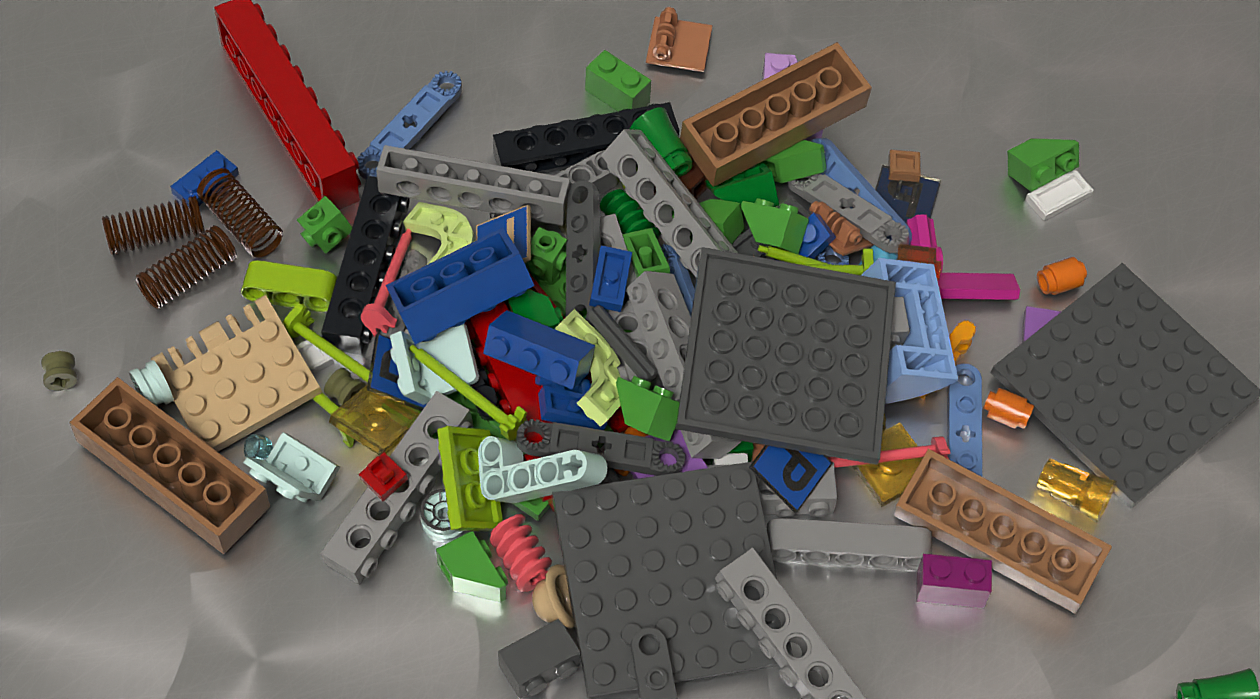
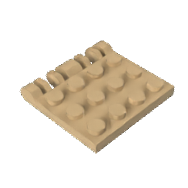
[151,294,323,452]

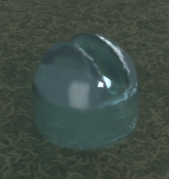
[244,434,273,460]

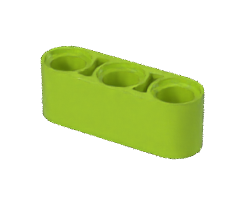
[241,260,337,312]

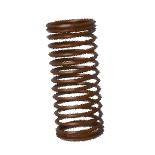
[197,168,283,258]
[102,195,205,256]
[135,225,237,309]

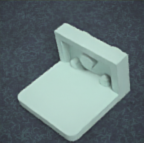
[390,324,479,405]
[243,432,340,503]

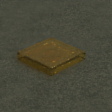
[329,384,420,456]
[852,423,923,507]

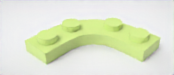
[403,202,476,264]
[555,309,621,427]

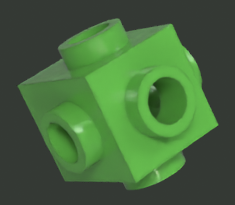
[297,196,352,254]
[524,227,567,284]

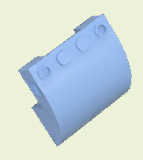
[860,258,958,404]

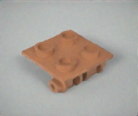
[646,7,713,72]
[807,201,874,256]

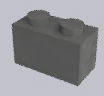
[498,619,581,699]

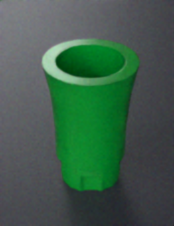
[630,107,693,178]
[1176,668,1260,699]

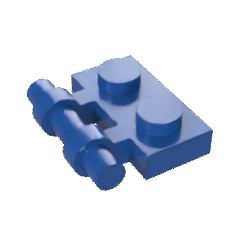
[535,375,607,430]

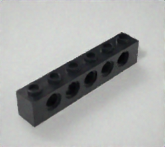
[493,102,680,174]
[321,176,410,355]

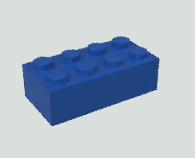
[386,228,535,345]

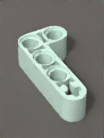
[478,436,607,503]

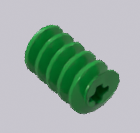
[600,189,661,240]

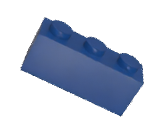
[483,310,595,390]

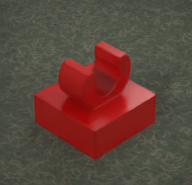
[358,452,408,501]

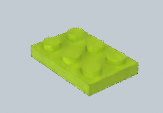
[437,426,503,532]

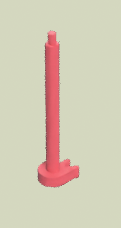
[361,229,412,336]
[805,436,950,468]

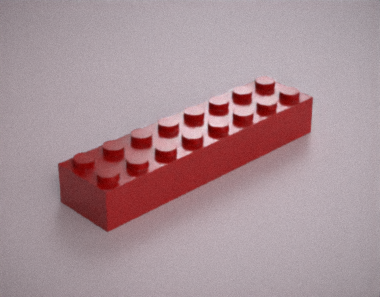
[214,0,362,210]

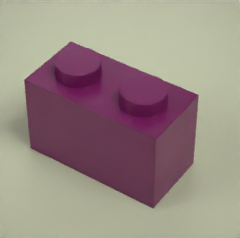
[916,553,992,609]

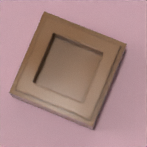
[888,150,921,182]

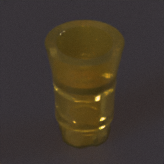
[1036,459,1117,523]

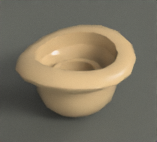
[532,564,575,629]

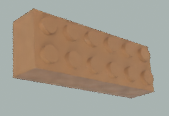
[680,42,872,187]
[69,377,270,555]
[894,448,1112,614]

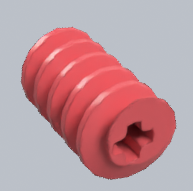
[490,514,552,592]

